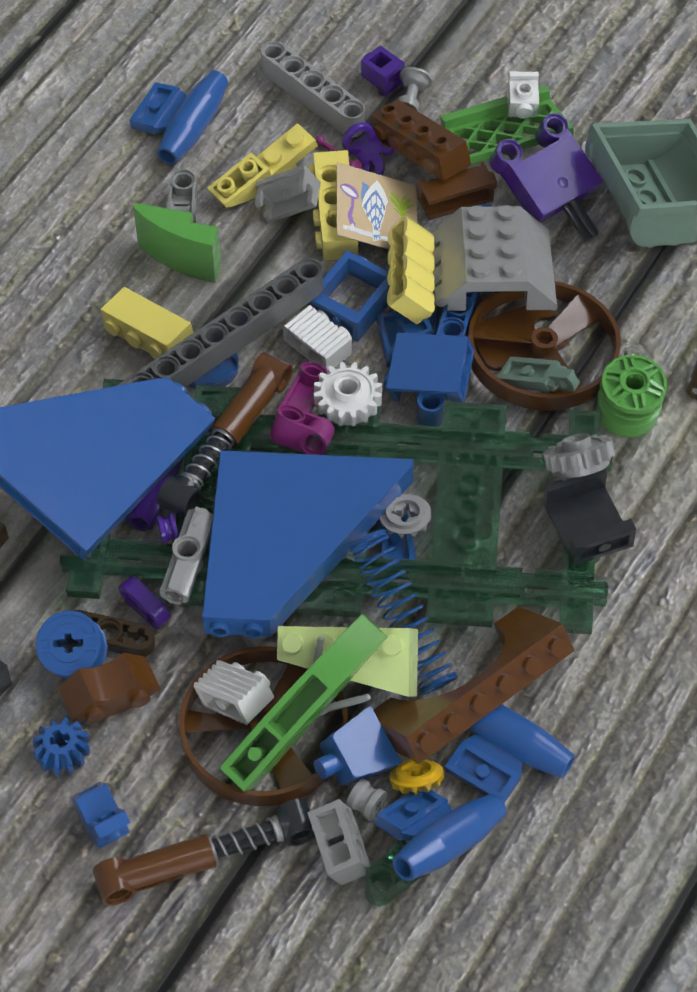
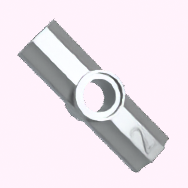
[160,507,214,605]

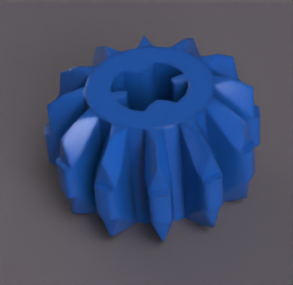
[32,717,90,777]

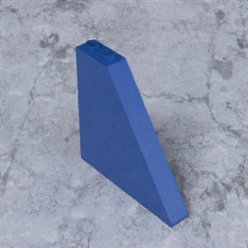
[0,377,215,561]
[203,451,413,639]

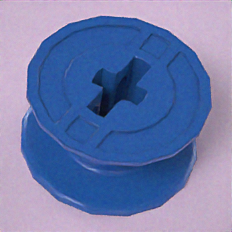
[35,610,108,680]

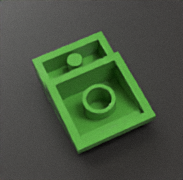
[133,203,221,283]

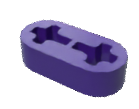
[118,576,171,629]

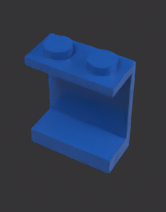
[384,333,475,406]

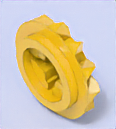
[389,759,444,795]

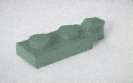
[497,356,580,392]

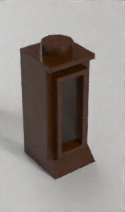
[417,162,497,220]

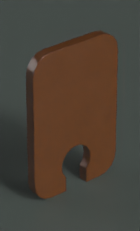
[473,306,568,371]

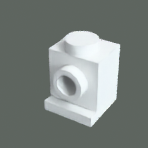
[507,71,539,118]

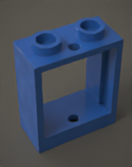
[307,251,390,342]

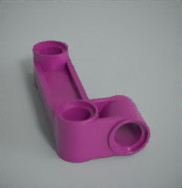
[270,361,335,455]

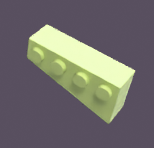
[277,626,418,697]

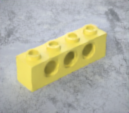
[308,150,358,261]

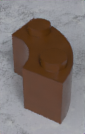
[58,652,161,724]

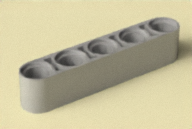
[261,41,365,138]

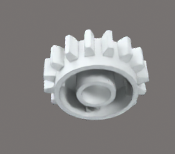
[314,362,382,426]

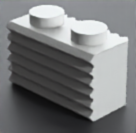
[283,305,352,374]
[194,660,274,725]

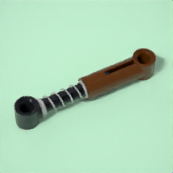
[157,352,293,518]
[92,799,315,906]

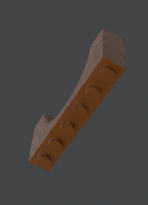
[373,606,575,764]

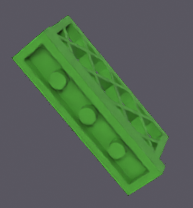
[440,85,574,165]

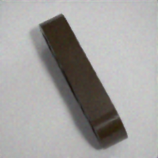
[71,610,155,657]

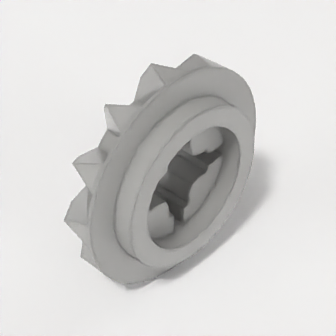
[380,494,431,539]

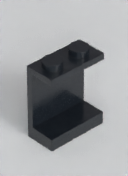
[543,468,636,566]

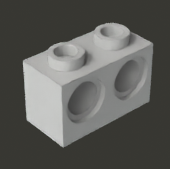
[307,799,373,885]

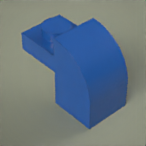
[70,782,131,849]

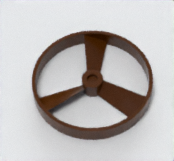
[468,281,621,411]
[179,646,348,806]

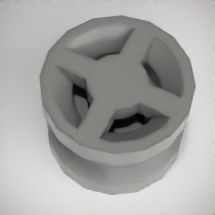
[346,778,387,822]

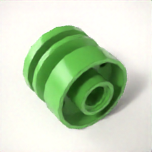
[596,355,667,437]

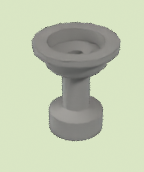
[398,67,433,111]

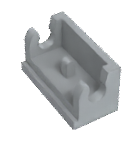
[255,165,321,223]

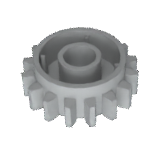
[543,433,615,478]

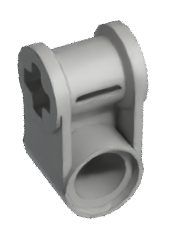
[166,169,198,223]

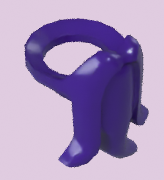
[342,122,394,176]

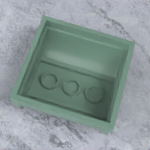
[585,119,697,248]

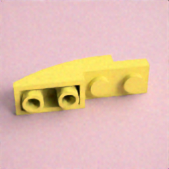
[207,123,318,208]

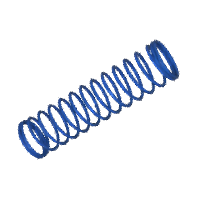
[348,529,458,695]

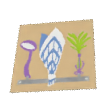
[337,162,417,249]

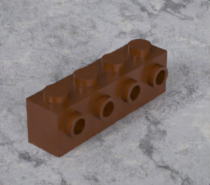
[371,99,471,181]

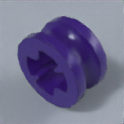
[157,513,179,545]

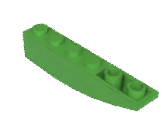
[220,614,388,791]

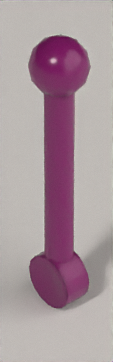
[315,135,362,169]

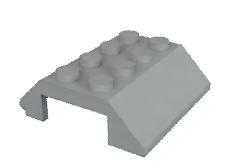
[432,205,557,311]

